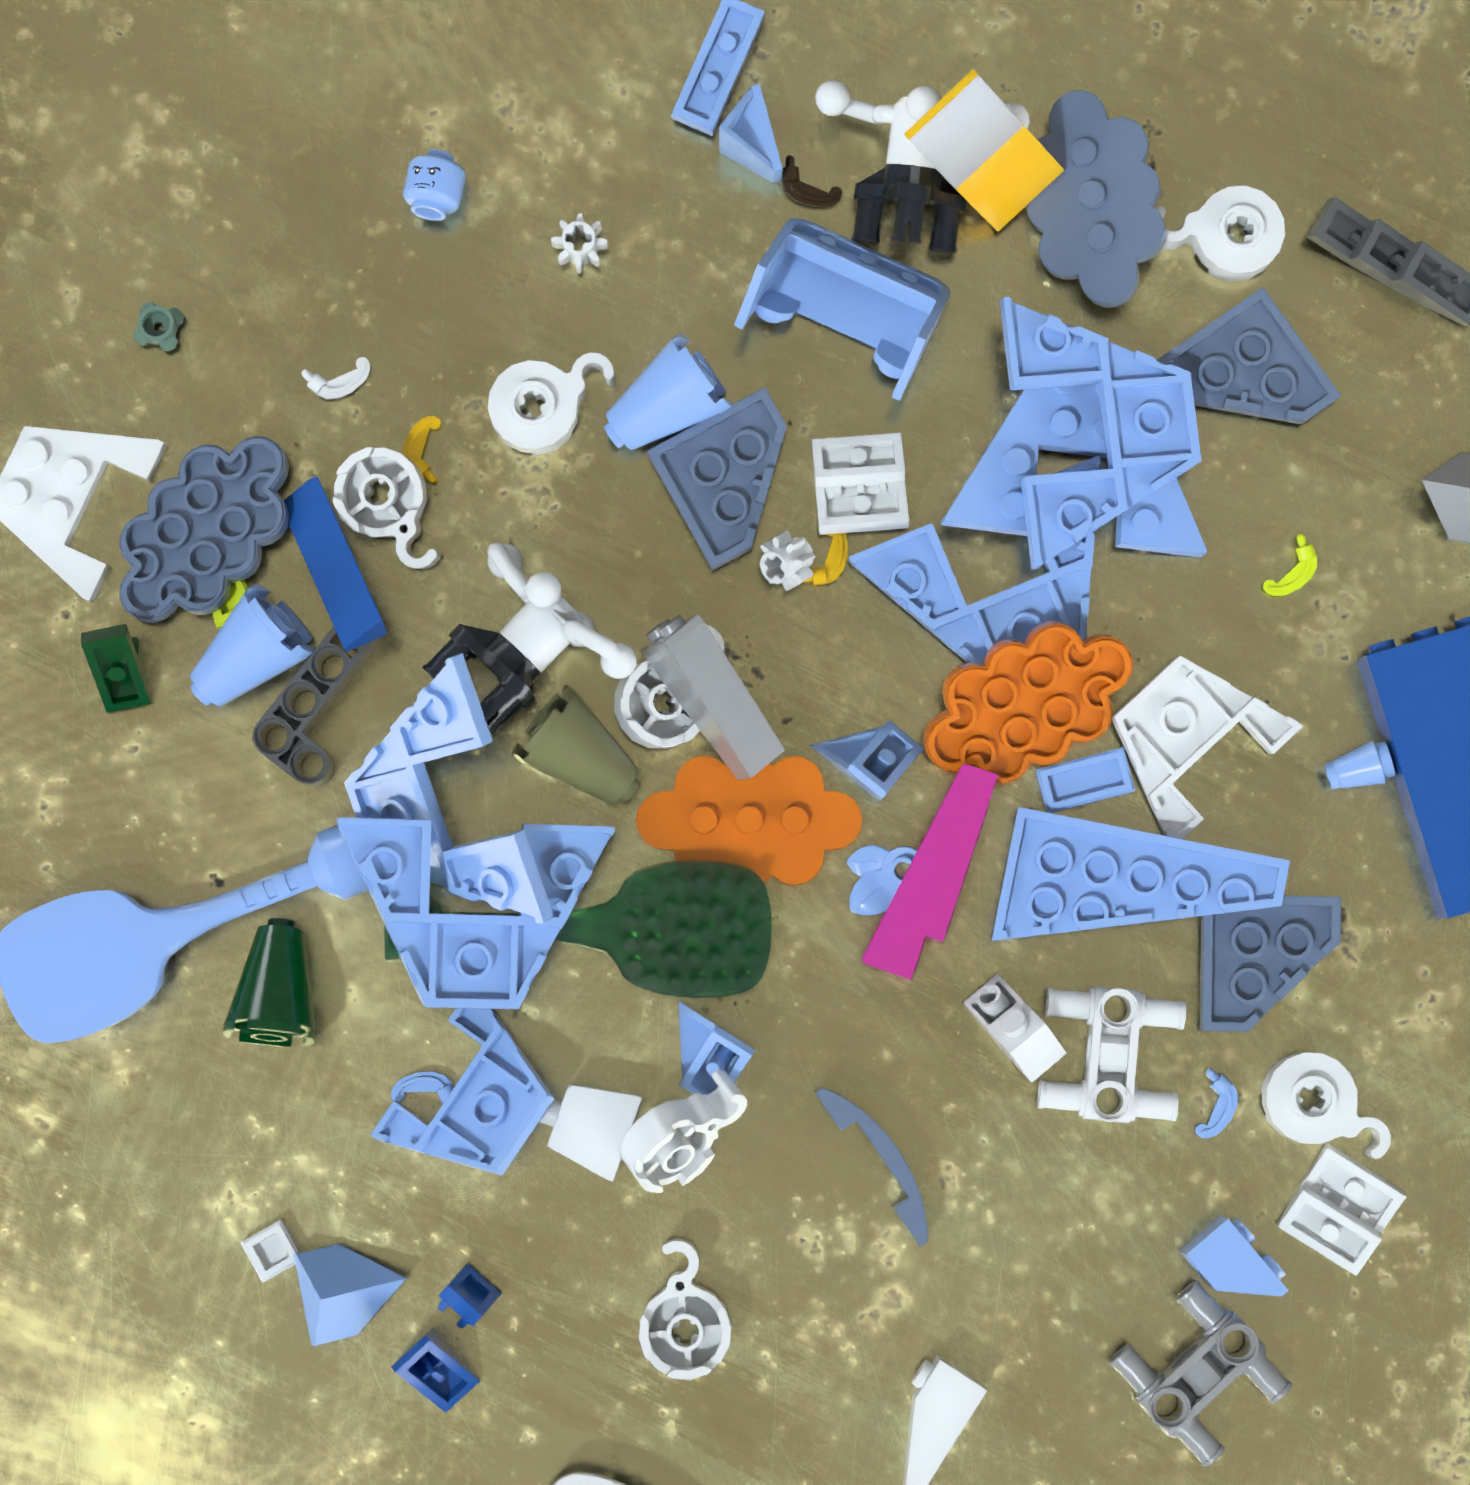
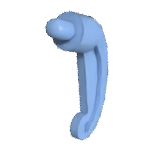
[1195,1068,1238,1138]
[391,1071,454,1104]

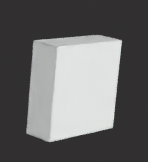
[241,1219,302,1283]

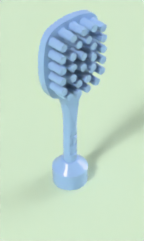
[0,825,368,1043]

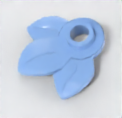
[846,845,918,916]

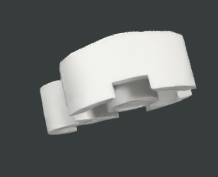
[1156,186,1285,282]
[488,353,615,455]
[333,447,442,569]
[614,625,724,749]
[1261,1052,1391,1159]
[621,1070,747,1193]
[639,1238,731,1380]

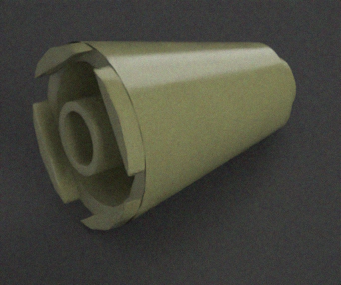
[511,685,641,805]

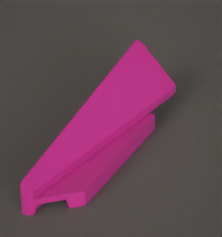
[862,764,998,981]

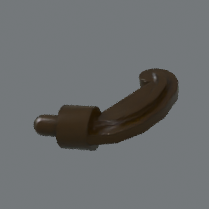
[782,155,842,207]

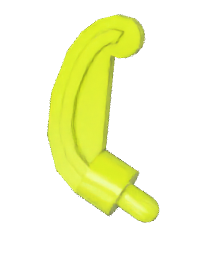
[1263,533,1317,596]

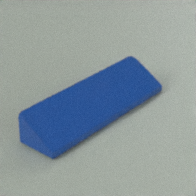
[284,476,387,652]

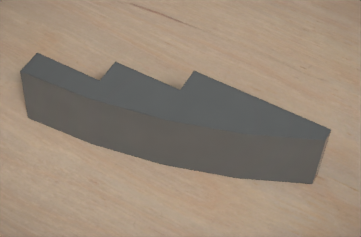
[1307,197,1470,327]

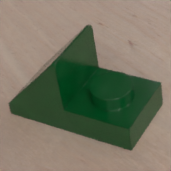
[81,624,151,713]

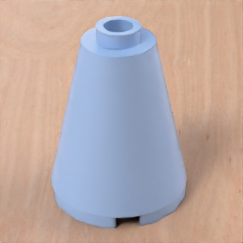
[604,332,733,450]
[190,584,316,707]

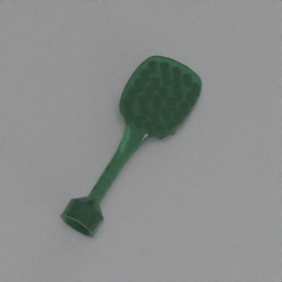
[384,860,772,998]

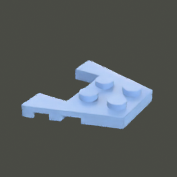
[370,1008,554,1176]

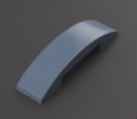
[814,1086,928,1247]

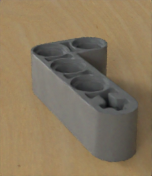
[252,626,383,787]

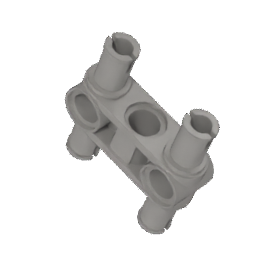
[1109,1280,1293,1468]

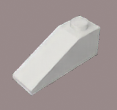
[903,1354,987,1485]

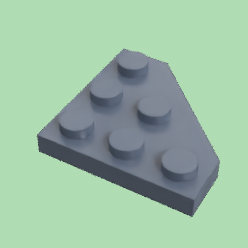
[1156,287,1341,425]
[647,387,787,571]
[1199,895,1341,1032]

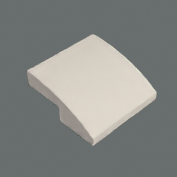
[812,433,909,535]
[1278,1143,1406,1276]

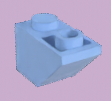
[1179,1215,1289,1296]

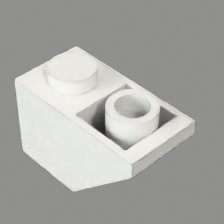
[963,974,1067,1083]

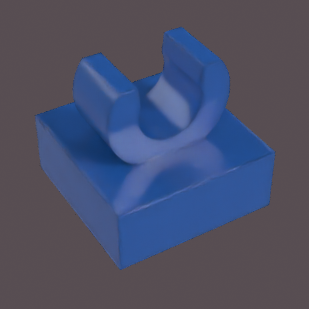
[438,1263,501,1328]

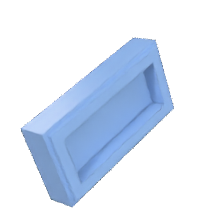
[1035,747,1135,813]

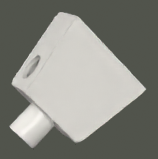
[539,1083,643,1182]

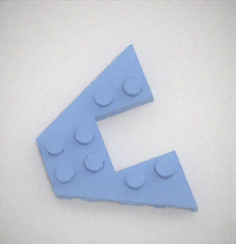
[1000,297,1202,569]
[940,383,1207,558]
[848,455,1100,664]
[344,653,554,924]
[336,817,615,1009]

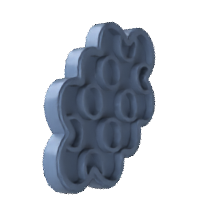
[1027,90,1166,307]
[119,436,290,623]

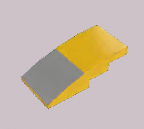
[904,69,1065,232]

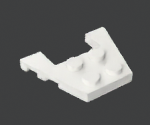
[0,426,167,603]
[1112,656,1303,839]

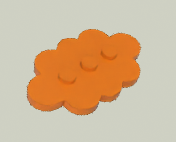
[922,621,1133,784]
[636,756,863,889]

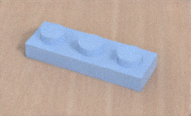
[671,0,765,136]

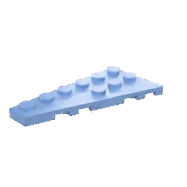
[991,807,1290,941]

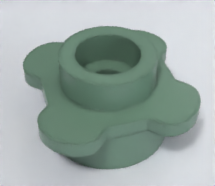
[134,302,184,351]

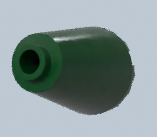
[223,918,316,1047]

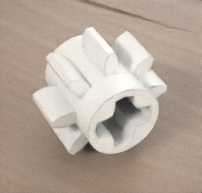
[551,213,608,273]
[759,531,816,591]

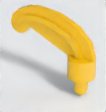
[402,416,441,483]
[803,533,848,586]

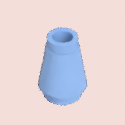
[1324,740,1396,790]

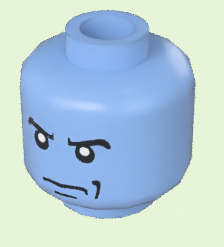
[403,150,466,221]

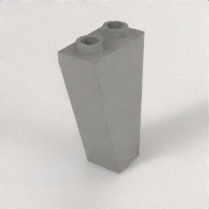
[639,614,785,780]

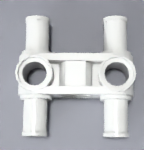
[1037,986,1186,1123]

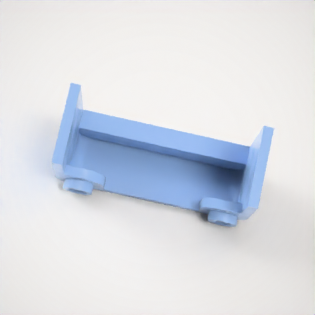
[734,218,950,401]

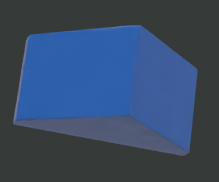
[391,1328,480,1413]

